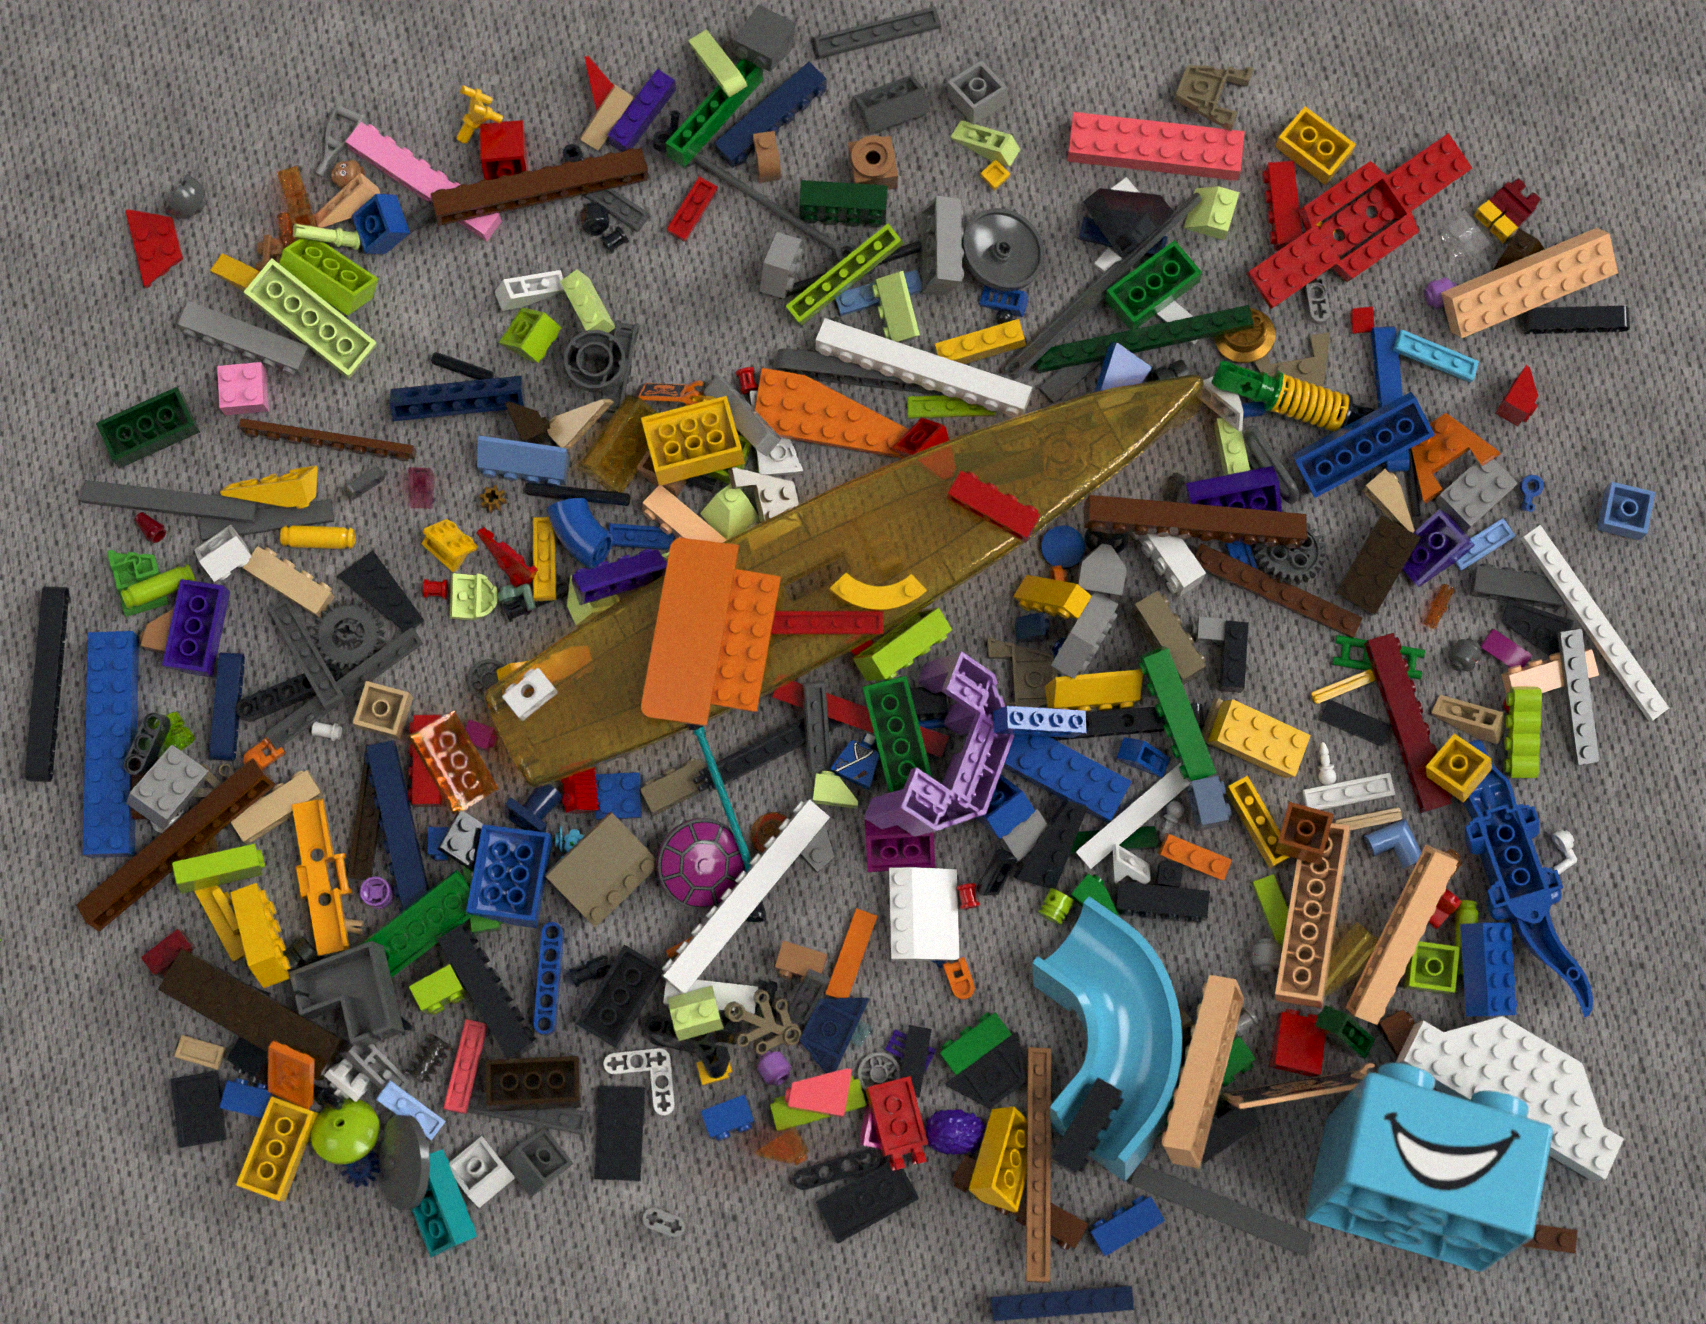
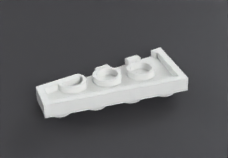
[749,391,803,476]

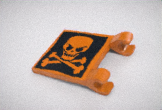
[639,380,703,405]

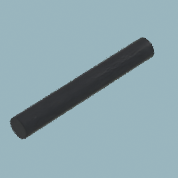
[1406,451,1421,517]

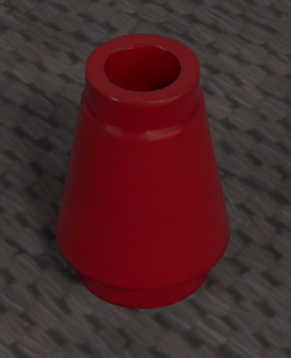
[134,512,166,543]

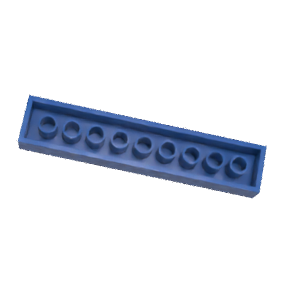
[83,631,139,858]

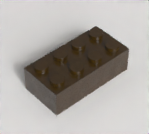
[1335,515,1421,616]
[486,1056,581,1112]

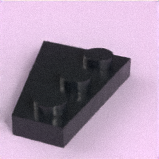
[1501,599,1573,656]

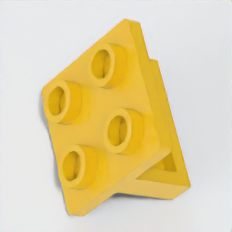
[421,519,478,572]

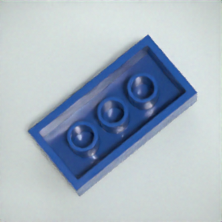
[1460,923,1517,1017]

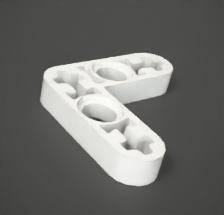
[603,1048,675,1116]

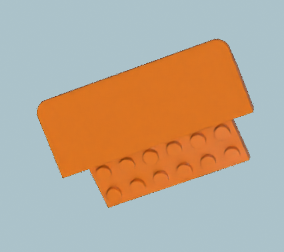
[641,538,781,726]

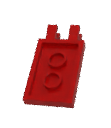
[865,1076,928,1171]

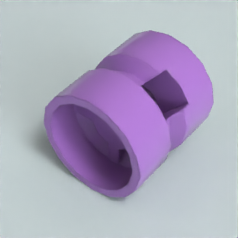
[360,876,395,910]

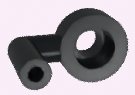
[653,110,680,152]

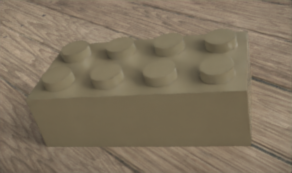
[1131,591,1206,685]

